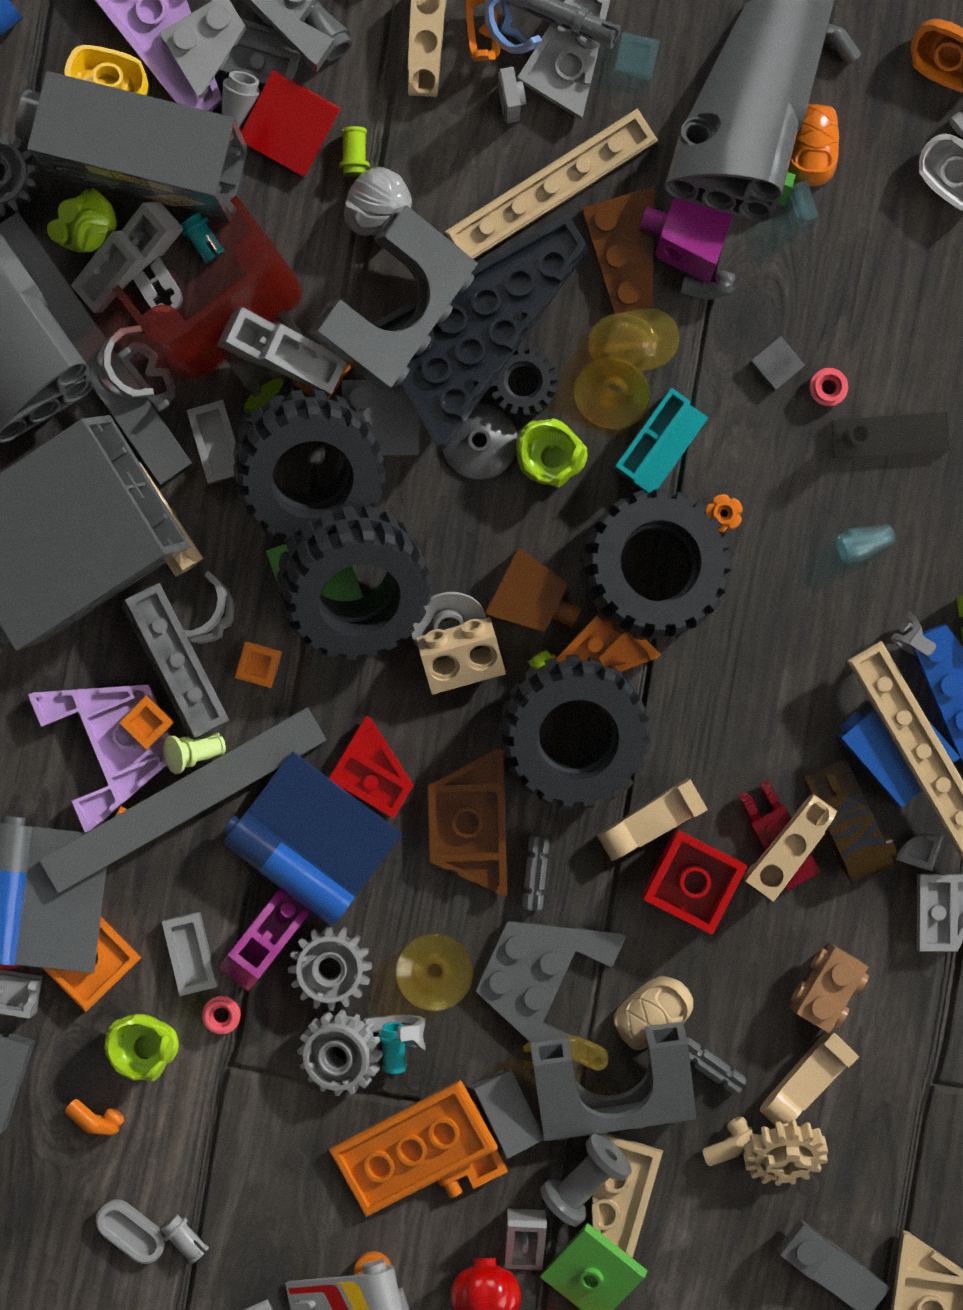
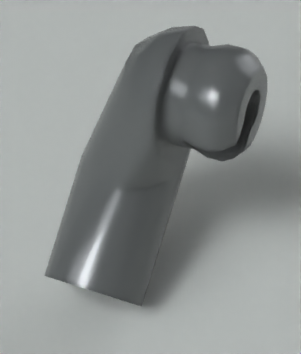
[824,23,861,65]

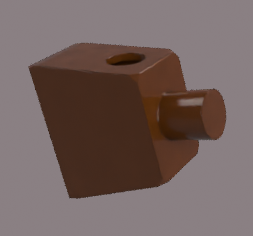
[485,548,582,632]

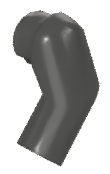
[680,270,736,300]

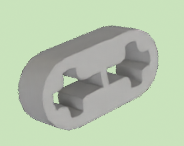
[133,256,183,316]

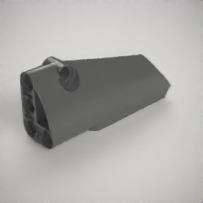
[665,0,834,222]
[0,233,93,443]

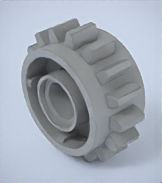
[288,925,372,1010]
[297,1010,383,1096]

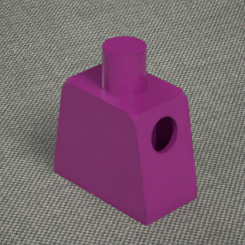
[640,197,733,284]

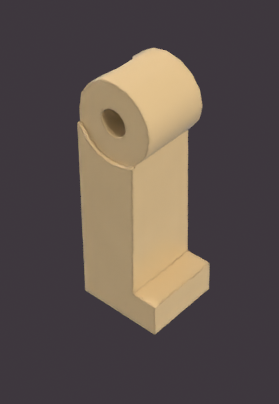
[408,0,447,97]
[597,778,708,861]
[744,794,837,902]
[760,1030,859,1125]

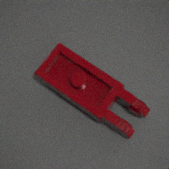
[739,780,821,890]

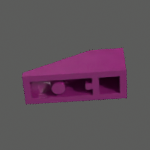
[218,888,311,991]

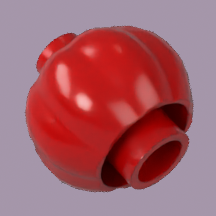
[450,1258,521,1310]

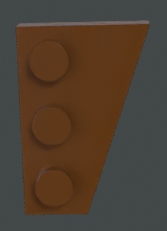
[581,186,655,319]

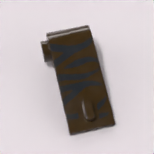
[804,759,898,883]

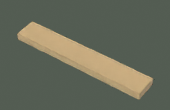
[445,108,658,260]
[847,641,963,860]

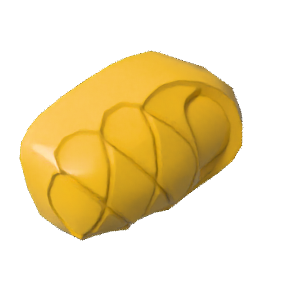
[64,45,148,96]

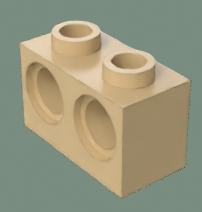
[416,617,506,695]

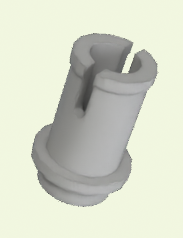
[161,1214,209,1264]

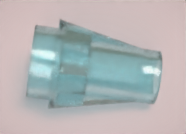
[835,523,896,565]

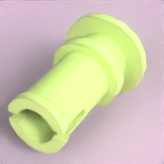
[163,733,226,774]

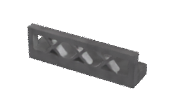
[122,583,229,739]

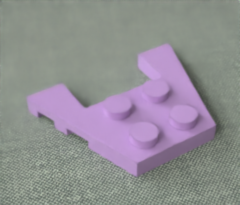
[28,684,171,833]

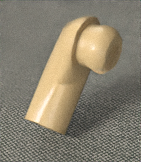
[703,1117,752,1166]

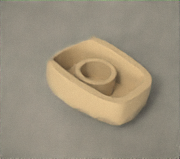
[613,976,693,1050]

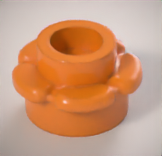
[705,494,742,532]

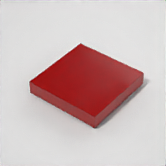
[241,70,341,177]

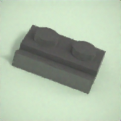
[218,18,300,86]

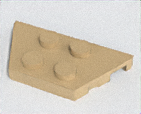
[891,1230,963,1310]

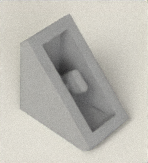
[504,1208,547,1270]

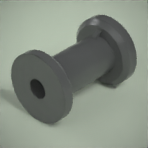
[540,1134,632,1226]

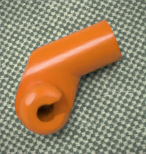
[65,1099,124,1136]

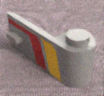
[285,1259,403,1310]

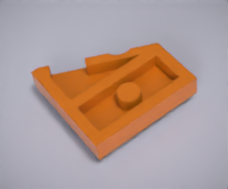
[556,615,661,672]

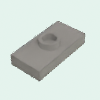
[498,67,526,123]

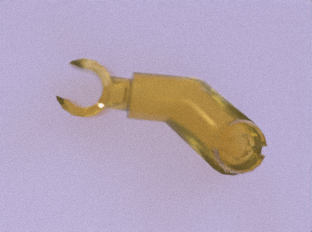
[523,1035,609,1071]

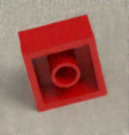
[641,828,747,935]

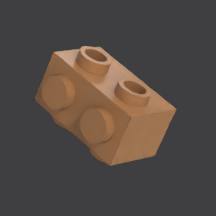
[791,942,869,1033]

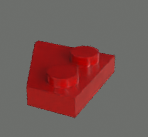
[329,716,414,818]

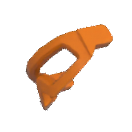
[465,0,500,62]

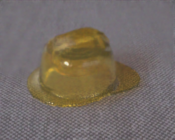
[588,309,680,374]

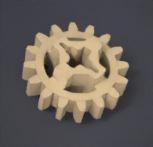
[743,1120,828,1186]

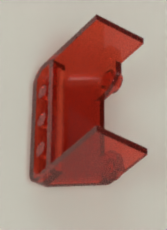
[112,196,303,381]

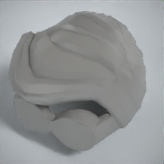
[344,167,412,236]

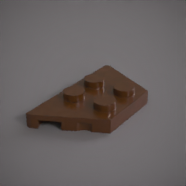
[428,748,507,896]

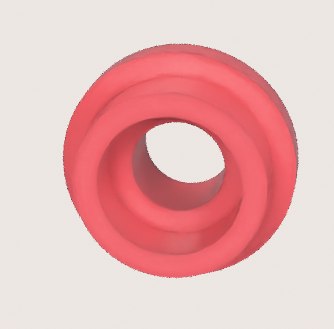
[809,368,848,406]
[202,996,241,1034]

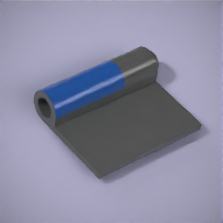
[0,816,107,973]

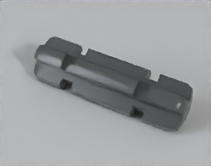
[522,835,550,911]
[687,1038,747,1095]

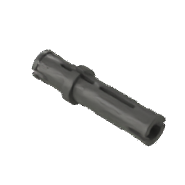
[506,0,621,49]

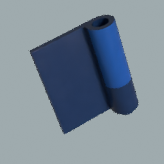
[220,751,402,927]

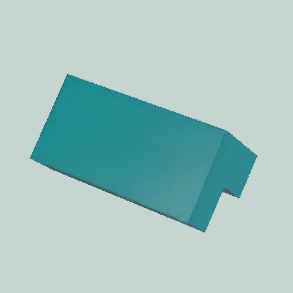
[613,388,708,493]

